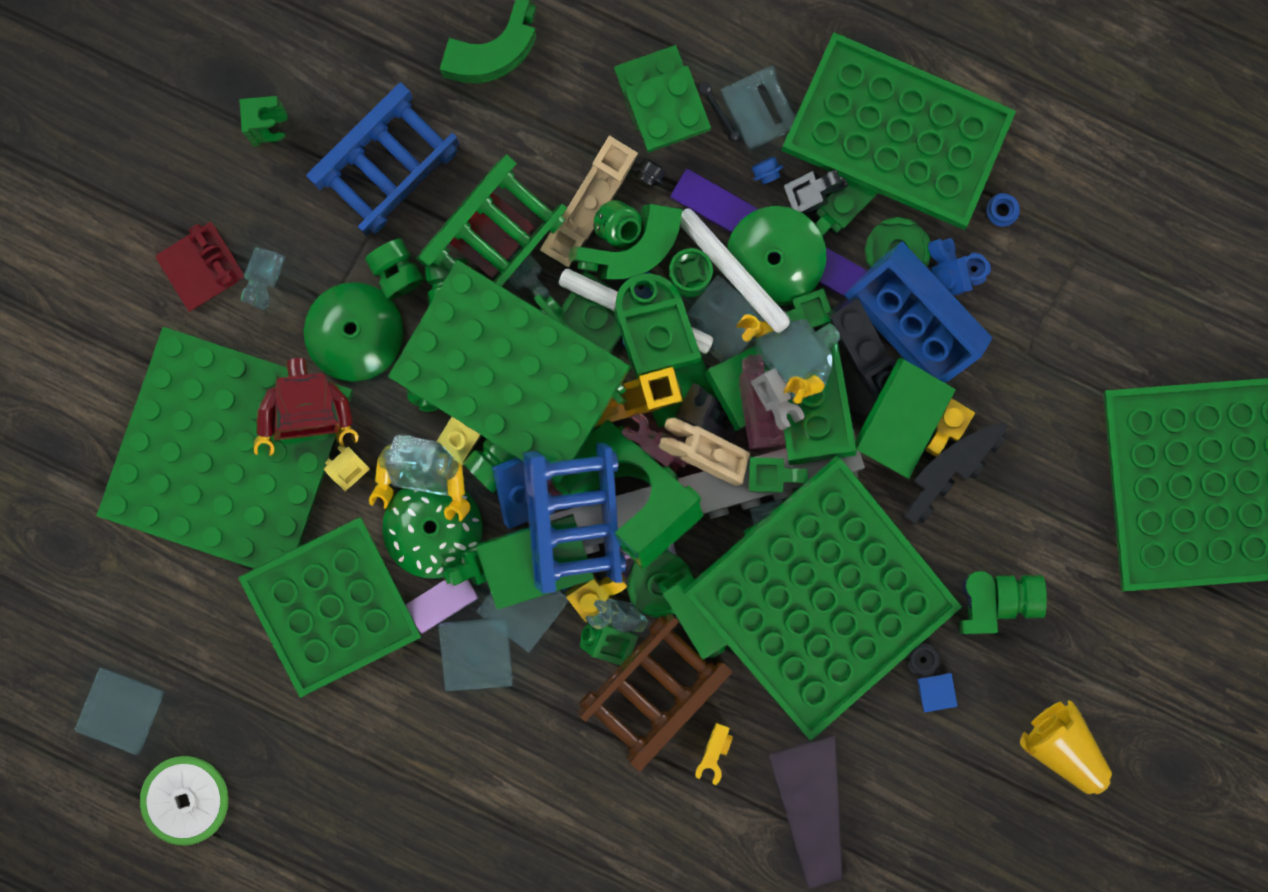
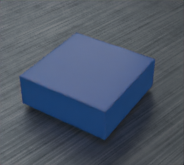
[917,673,958,712]

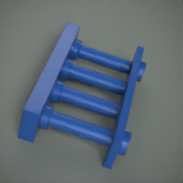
[306,82,459,237]
[523,443,626,594]

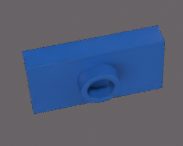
[492,458,529,529]

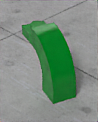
[440,0,537,83]
[569,204,683,280]

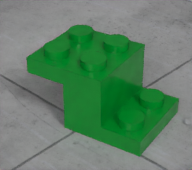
[614,45,711,153]

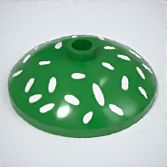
[382,478,483,579]

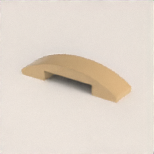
[540,135,638,267]

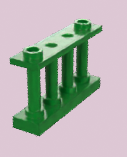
[416,154,567,286]

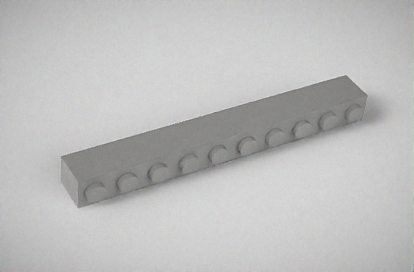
[550,429,865,555]

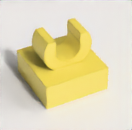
[324,445,370,491]

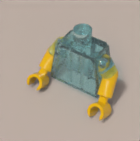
[736,314,841,404]
[369,435,470,522]

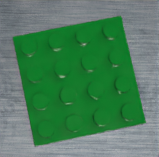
[238,516,422,698]

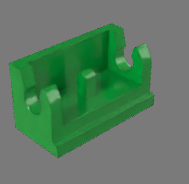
[240,96,288,147]

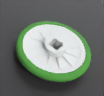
[140,756,228,845]

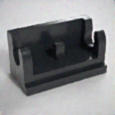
[676,383,739,445]

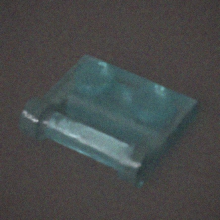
[720,66,796,151]

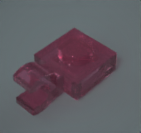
[622,412,676,467]

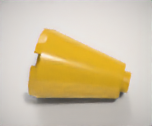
[1020,700,1112,794]

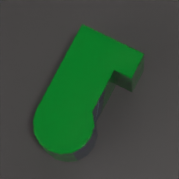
[959,571,998,634]

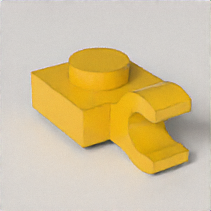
[925,398,975,457]
[566,574,627,622]
[695,722,733,785]

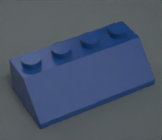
[844,241,992,383]

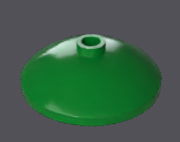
[727,206,827,306]
[304,282,404,382]

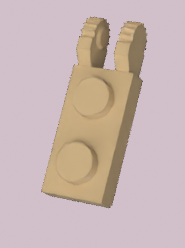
[659,418,750,486]

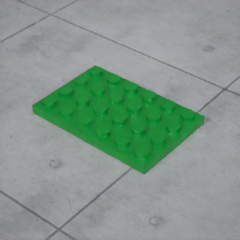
[781,32,1016,230]
[388,260,632,483]

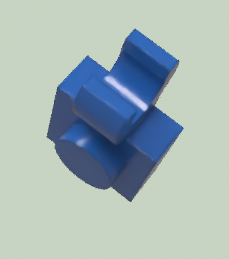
[928,238,973,296]

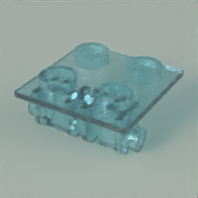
[687,275,765,362]

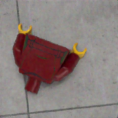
[253,358,359,456]

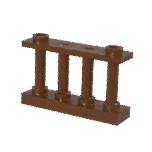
[577,613,732,772]

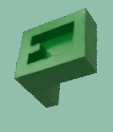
[579,617,639,665]

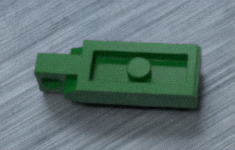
[815,179,878,236]

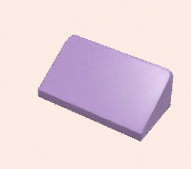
[406,579,480,634]

